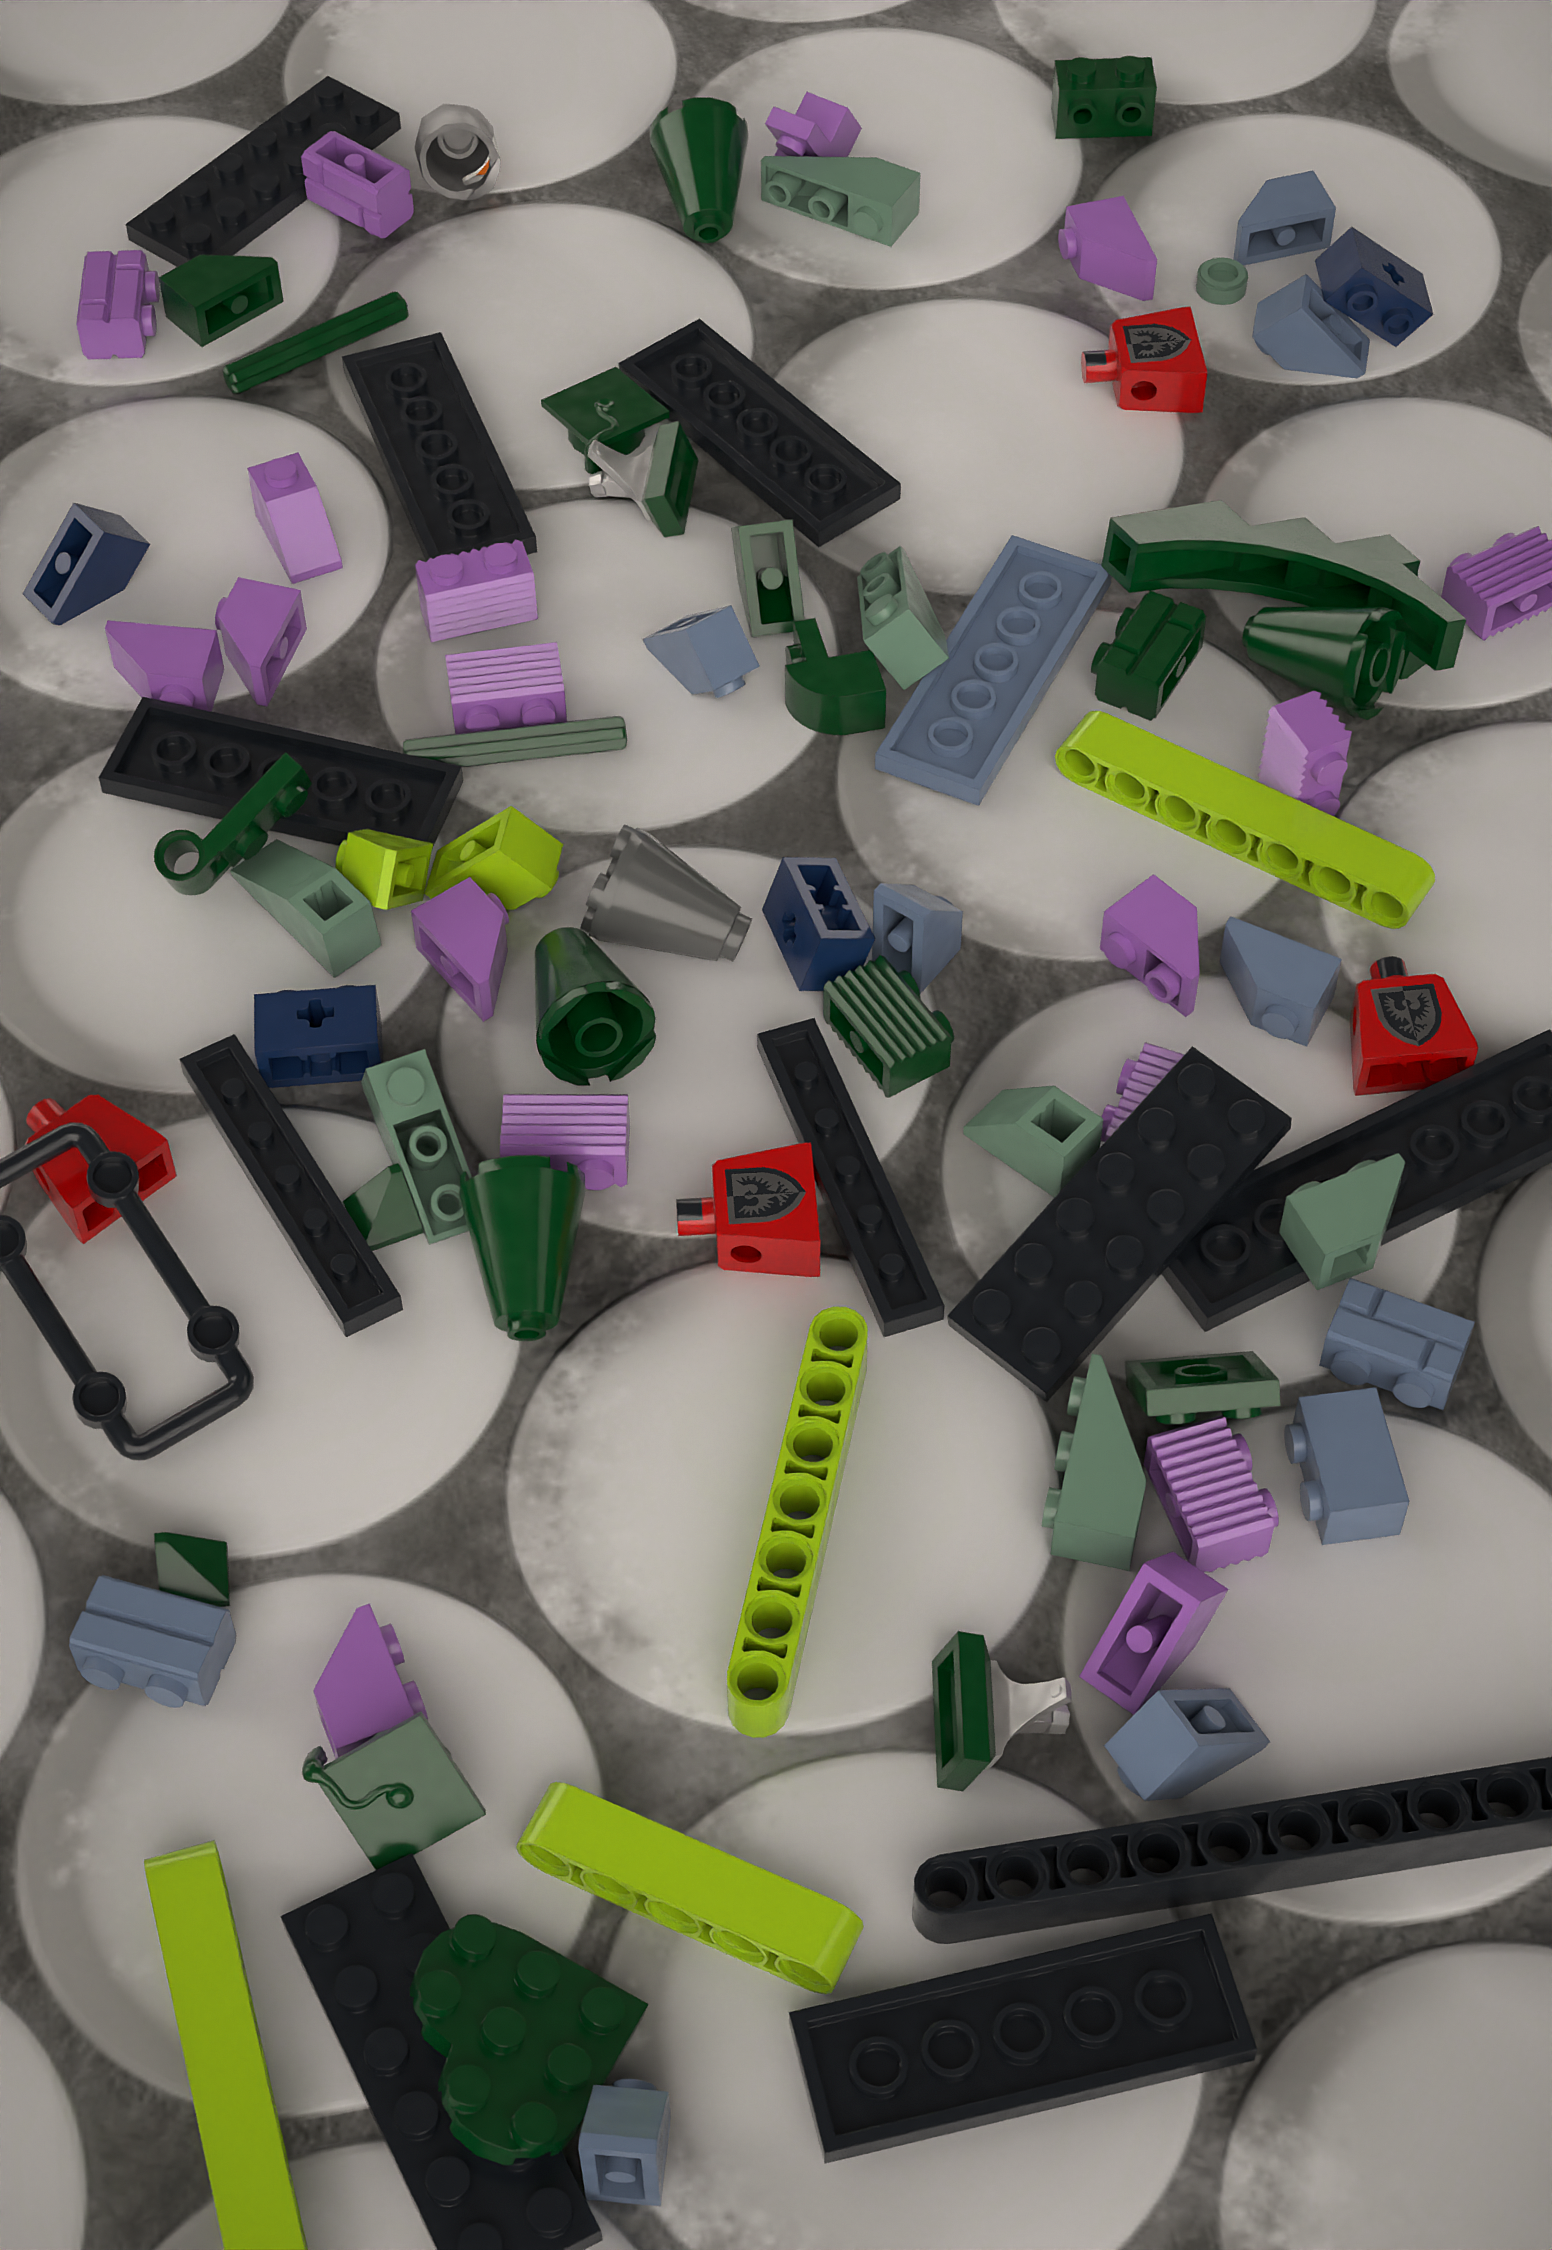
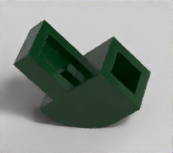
[785,618,886,735]

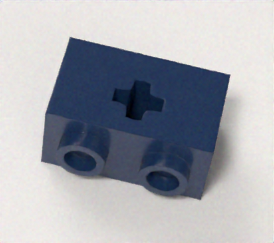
[1315,227,1434,347]
[762,857,875,991]
[254,985,383,1088]

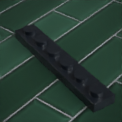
[757,1018,945,1337]
[179,1034,403,1337]

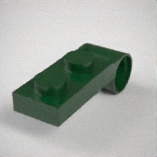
[154,752,313,895]

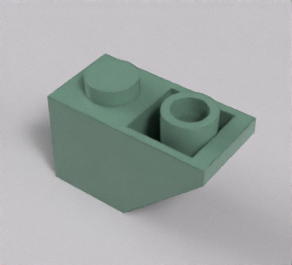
[963,1086,1103,1198]
[1279,1153,1405,1291]

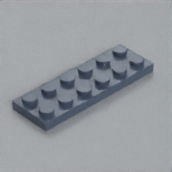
[875,535,1112,806]

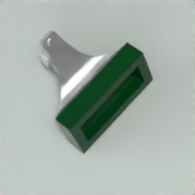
[588,421,699,538]
[932,1631,1072,1791]

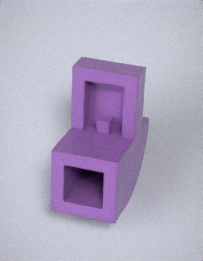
[765,92,862,157]

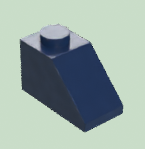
[22,503,150,625]

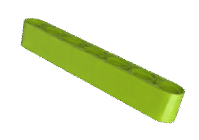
[1055,711,1435,929]
[727,1307,868,1738]
[144,1840,308,2250]

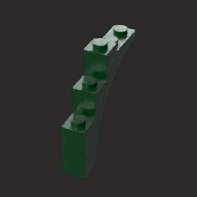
[1101,500,1466,671]

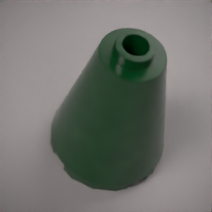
[650,97,748,243]
[1242,607,1406,720]
[534,927,656,1086]
[459,1155,586,1341]

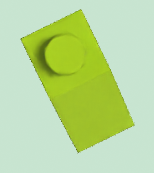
[424,806,563,910]
[335,829,433,910]

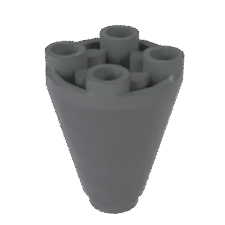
[580,824,752,962]

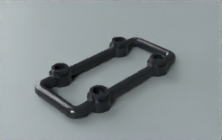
[0,1122,254,1460]

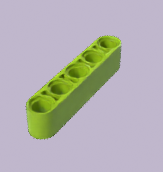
[516,1782,864,1994]

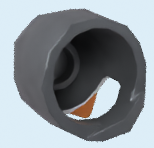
[414,103,500,201]

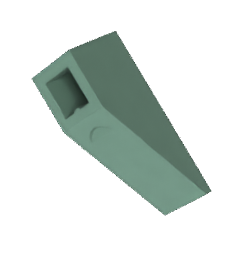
[761,156,921,247]
[857,545,949,690]
[230,839,382,978]
[361,1049,472,1245]
[1041,1354,1147,1571]

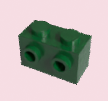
[1051,56,1157,139]

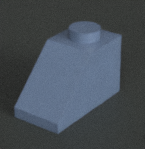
[1233,170,1336,266]
[1252,274,1370,379]
[643,605,760,698]
[872,883,963,994]
[1220,916,1342,1047]
[1104,1688,1270,1801]
[578,2079,671,2206]

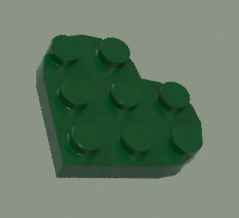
[409,1914,649,2165]

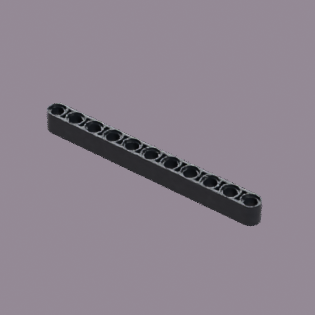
[912,1757,1552,1944]

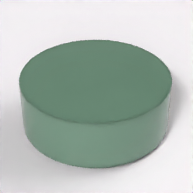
[1196,257,1248,305]

